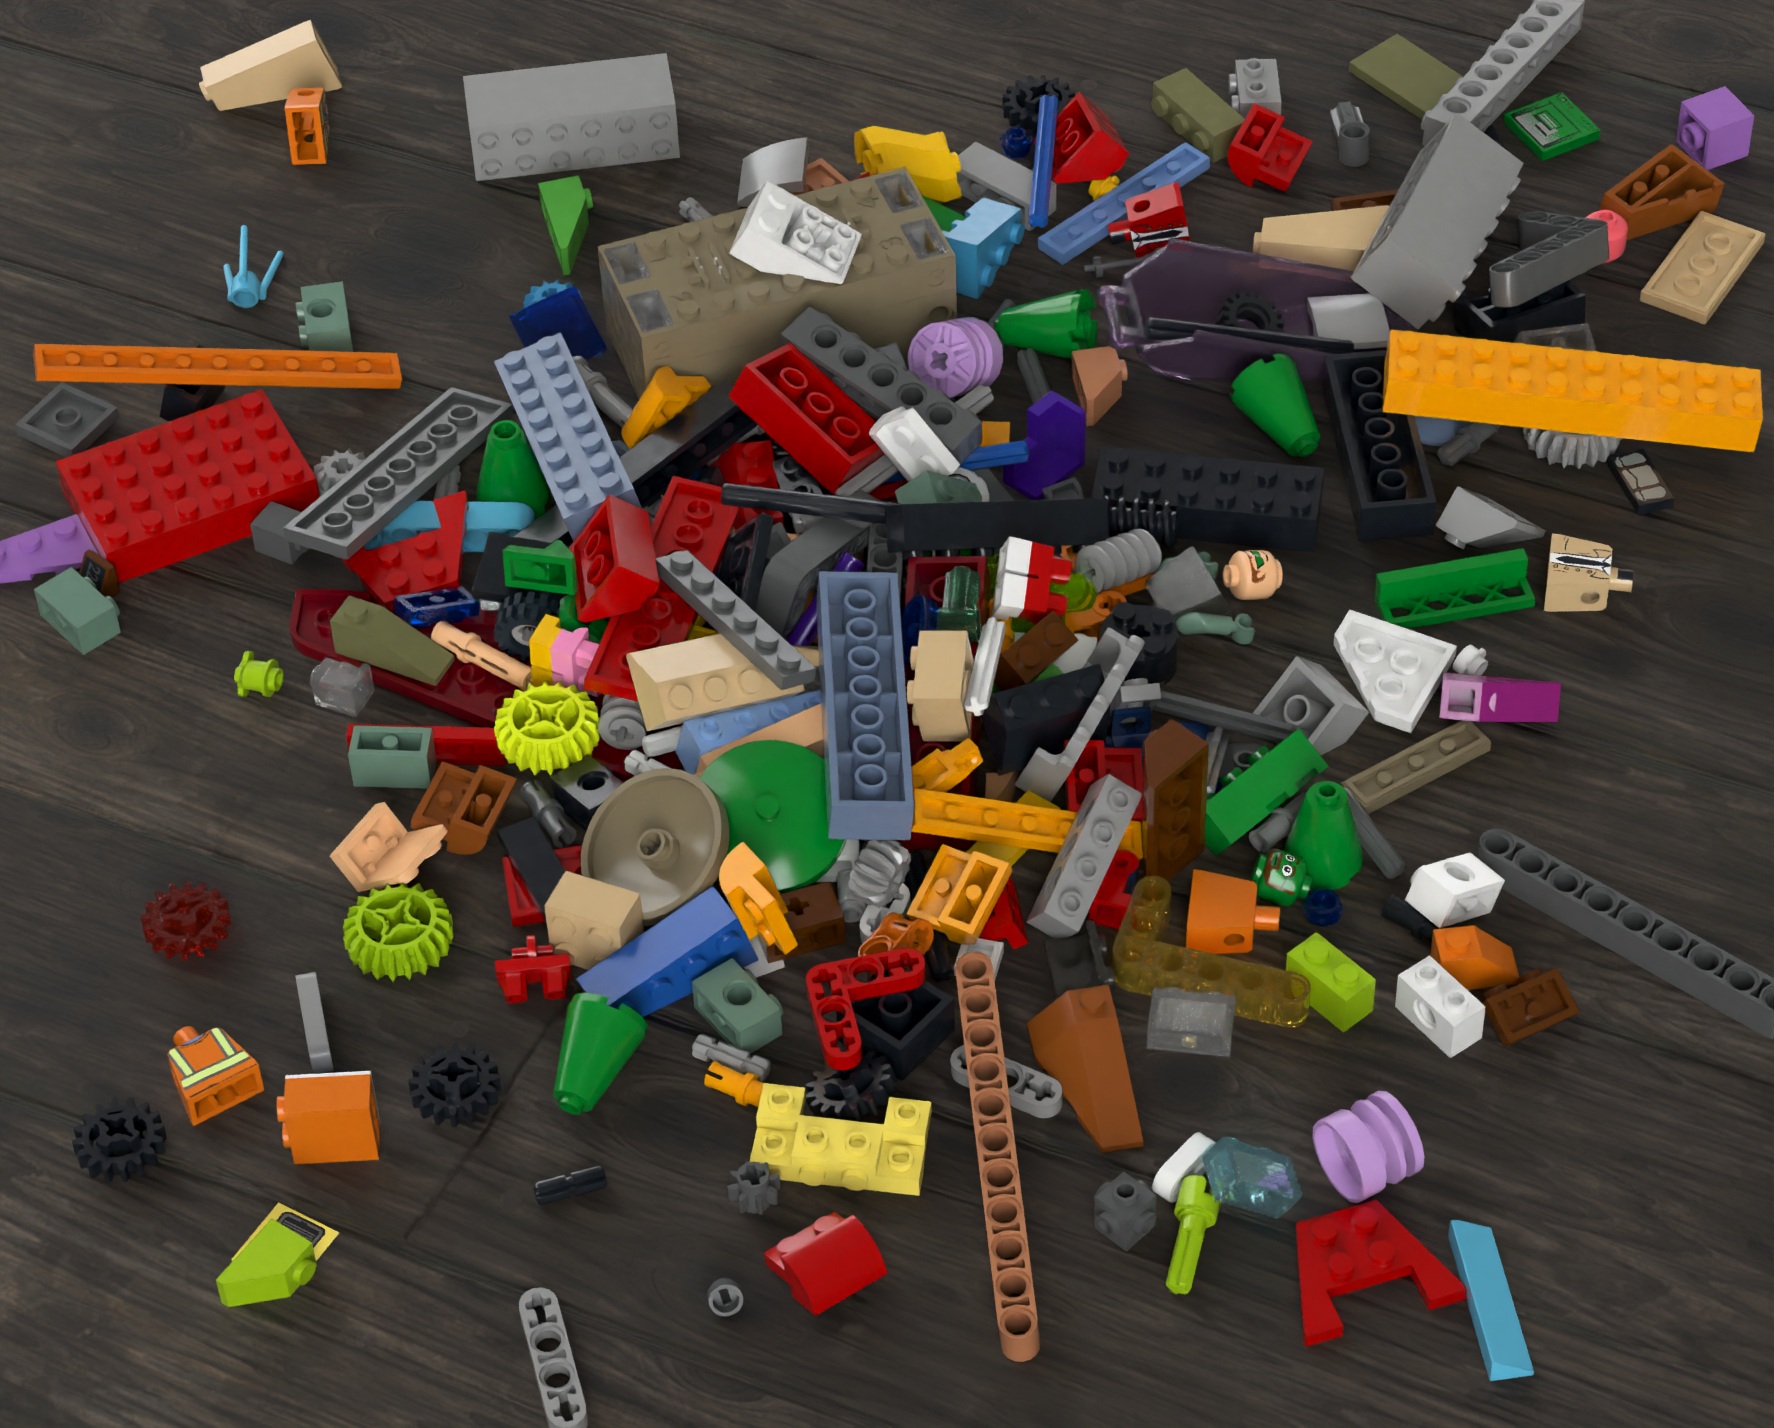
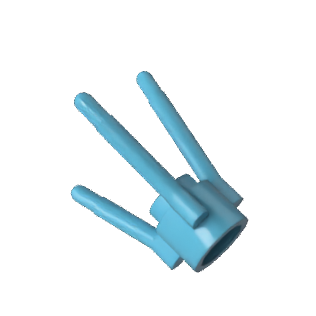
[223,225,284,308]

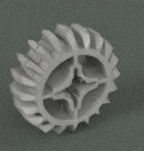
[1523,427,1622,470]

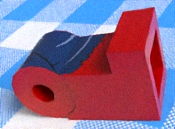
[1089,850,1139,931]

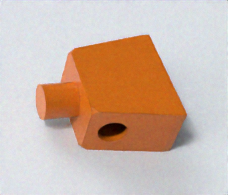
[1186,869,1280,955]

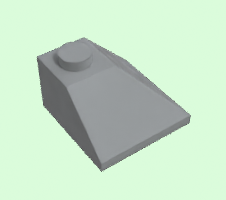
[1436,486,1546,549]

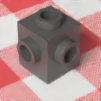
[1094,1171,1157,1252]

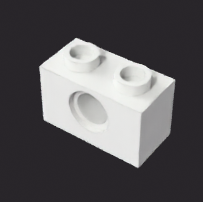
[1405,852,1505,928]
[1395,955,1485,1058]

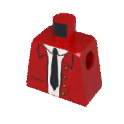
[1108,182,1193,258]

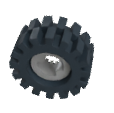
[494,592,559,662]

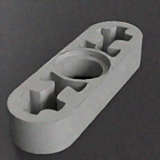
[295,971,334,1074]
[950,1045,1063,1118]

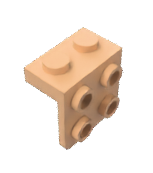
[330,802,448,892]

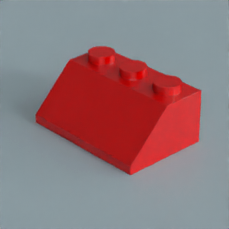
[1033,91,1129,184]
[709,440,784,529]
[569,494,660,623]

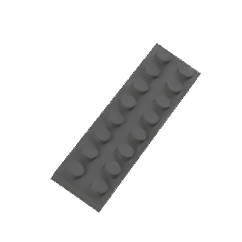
[283,387,513,560]

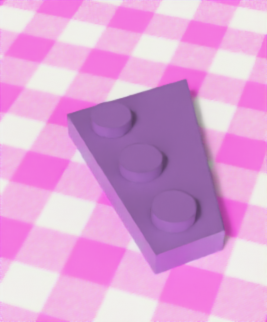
[0,514,99,583]

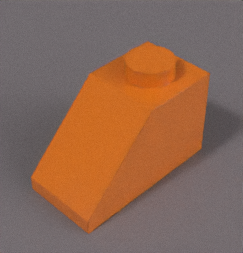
[1430,925,1520,990]

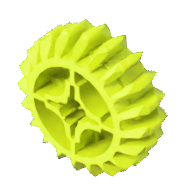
[494,680,600,776]

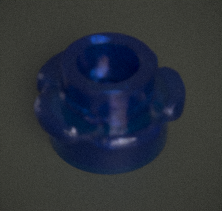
[1000,127,1034,158]
[1302,889,1343,926]

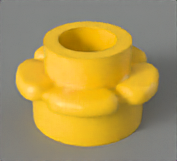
[1088,175,1120,201]

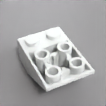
[729,180,862,284]

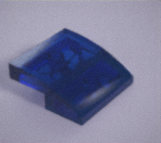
[509,286,608,361]

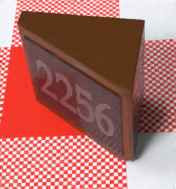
[79,549,120,598]

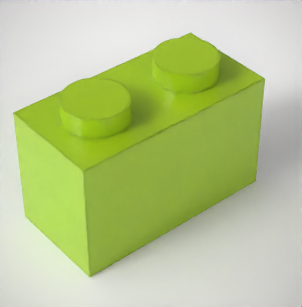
[1285,932,1376,1033]

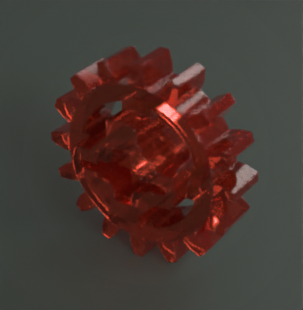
[141,881,232,960]

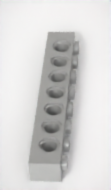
[1421,0,1585,146]

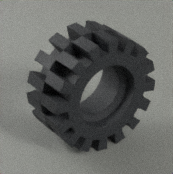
[1214,291,1285,361]

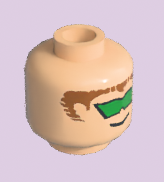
[1223,550,1283,600]

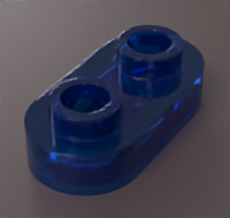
[901,595,939,667]

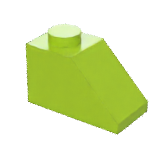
[216,1218,317,1307]

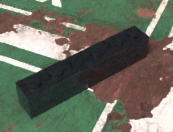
[885,498,1109,560]

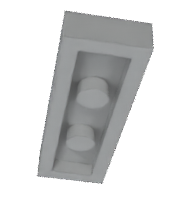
[1108,678,1161,725]

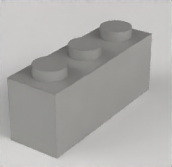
[956,142,1056,231]

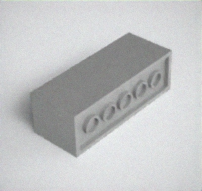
[463,53,680,181]
[1351,113,1524,329]

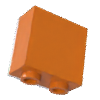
[277,1071,381,1164]

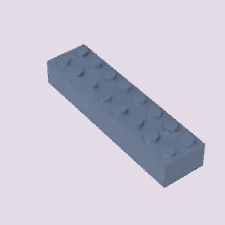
[494,332,642,542]
[816,571,914,840]

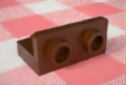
[1482,968,1580,1048]

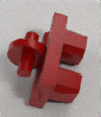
[495,934,572,1004]

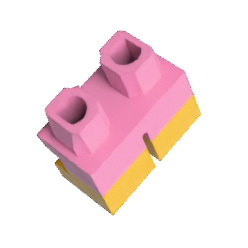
[529,614,601,697]

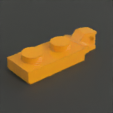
[911,738,983,793]

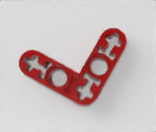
[806,948,925,1070]

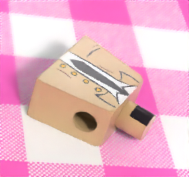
[1544,533,1634,612]

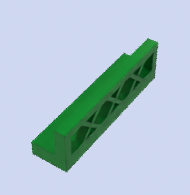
[1374,548,1535,629]

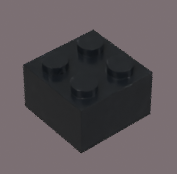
[836,967,955,1081]

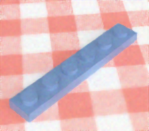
[1038,142,1210,265]

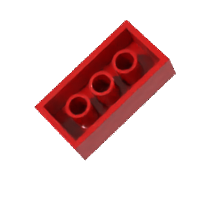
[728,343,885,495]

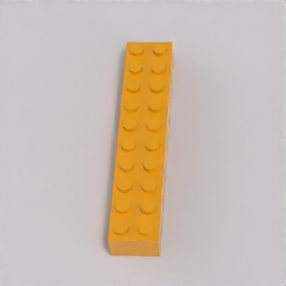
[1382,330,1763,452]

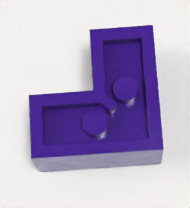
[1003,390,1085,500]

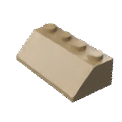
[626,634,805,731]

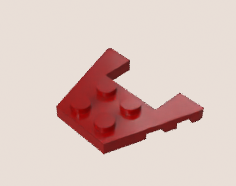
[341,491,469,612]
[1295,1200,1466,1347]

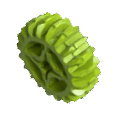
[343,882,454,982]

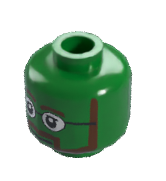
[1250,849,1313,907]

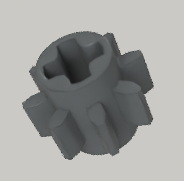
[727,1161,781,1215]

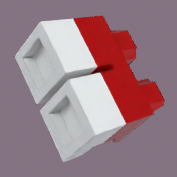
[992,536,1072,625]

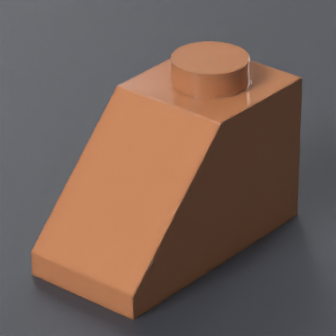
[1072,345,1127,427]

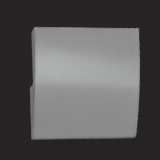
[737,137,809,208]
[1307,293,1390,350]

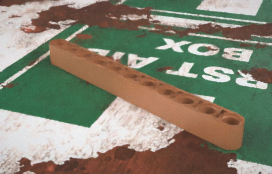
[955,952,1041,1362]

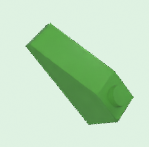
[538,175,593,276]

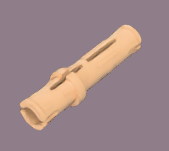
[431,620,532,691]

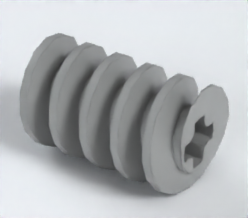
[1076,529,1162,594]
[598,694,647,750]

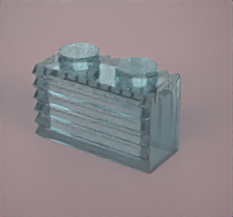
[1202,1137,1303,1219]

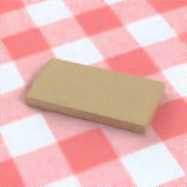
[1640,211,1766,325]

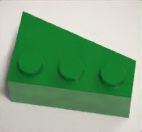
[1205,729,1329,856]

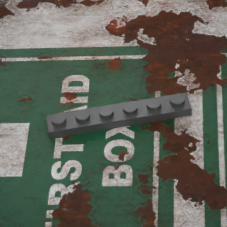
[656,550,816,690]

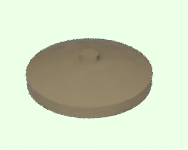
[581,768,729,926]

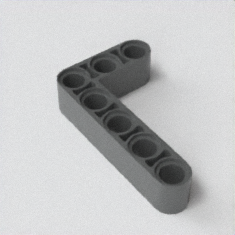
[1489,211,1609,307]
[755,490,880,640]

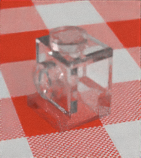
[310,658,374,717]

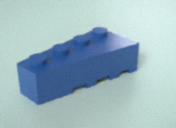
[576,886,759,1017]

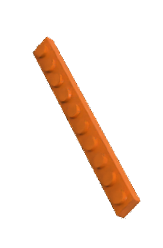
[33,344,402,389]

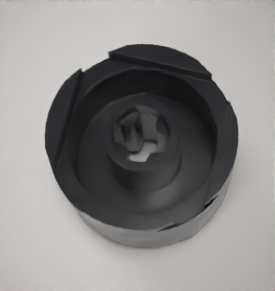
[1100,602,1178,685]

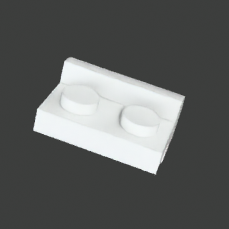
[869,406,960,482]

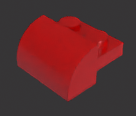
[1228,103,1313,192]
[1063,740,1143,826]
[763,1212,888,1316]

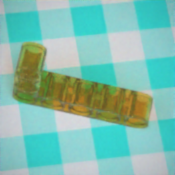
[1112,876,1311,1028]

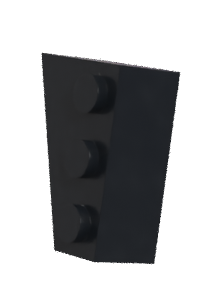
[1454,280,1586,346]

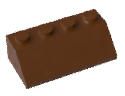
[1141,719,1209,896]

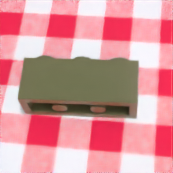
[1151,68,1245,163]

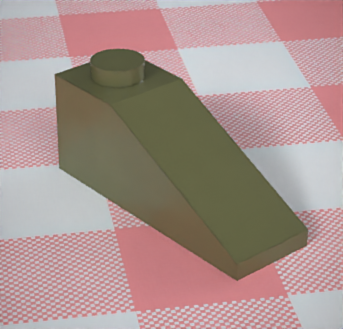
[330,596,455,686]

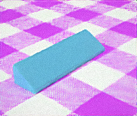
[1448,1220,1534,1381]

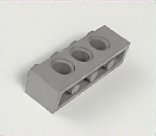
[1026,774,1143,942]

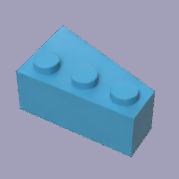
[942,198,1025,299]

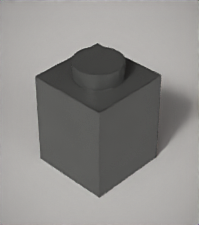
[250,501,309,565]

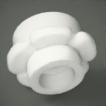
[1453,645,1488,676]

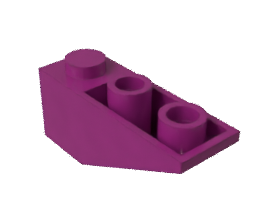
[1439,673,1561,722]

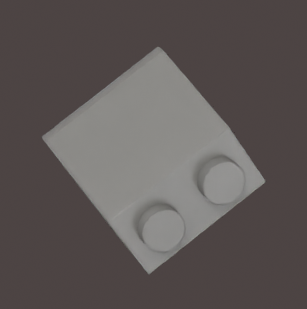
[1252,656,1369,756]

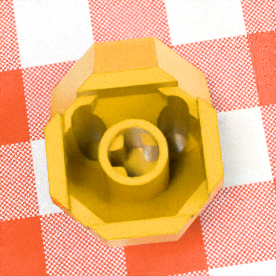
[854,126,962,204]

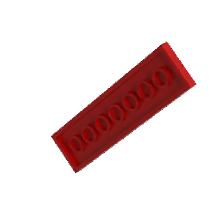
[584,476,743,702]

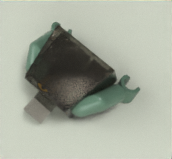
[1145,545,1255,644]

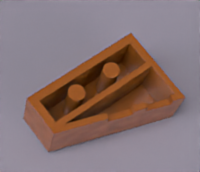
[1599,144,1725,240]

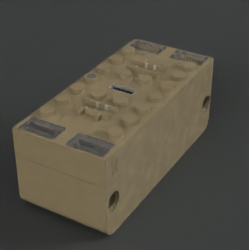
[598,167,957,399]

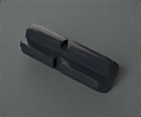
[533,1165,607,1205]

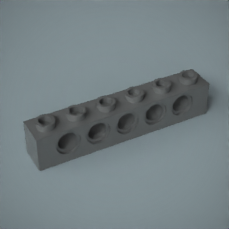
[781,306,982,465]

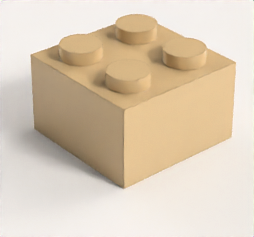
[907,631,974,741]
[544,871,644,970]

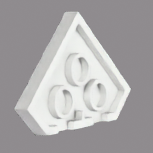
[1334,610,1457,733]

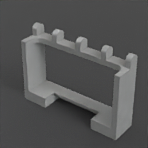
[1015,627,1145,802]

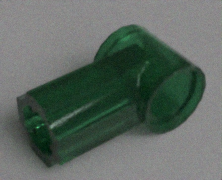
[937,566,981,643]

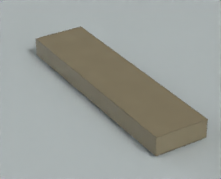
[1341,720,1491,814]

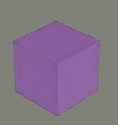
[1676,86,1754,170]

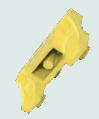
[750,1083,932,1196]

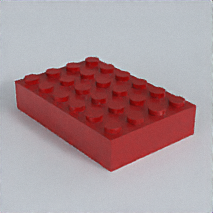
[55,389,320,583]

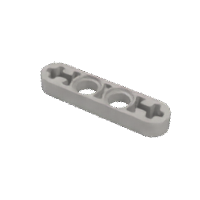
[519,1287,588,1428]

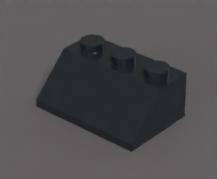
[981,664,1111,776]

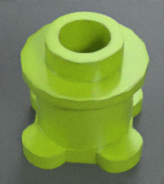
[234,651,284,697]

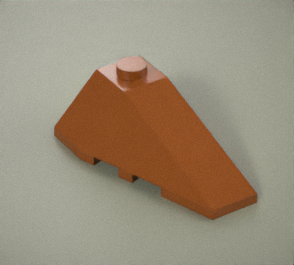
[1027,985,1143,1153]

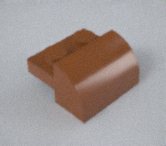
[411,761,517,855]

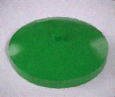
[699,740,847,894]

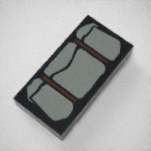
[1608,449,1674,516]

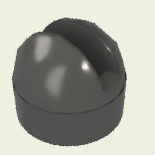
[707,1277,744,1316]

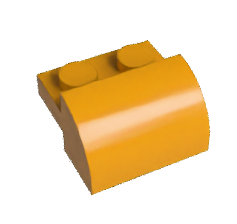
[622,366,711,449]
[719,842,798,955]
[906,844,1012,945]

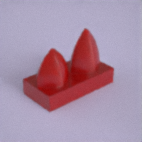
[979,876,1029,949]

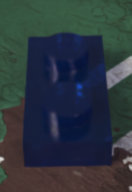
[393,586,480,627]

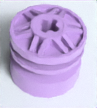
[908,317,1003,398]
[1312,1091,1425,1203]

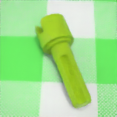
[1166,1175,1224,1294]

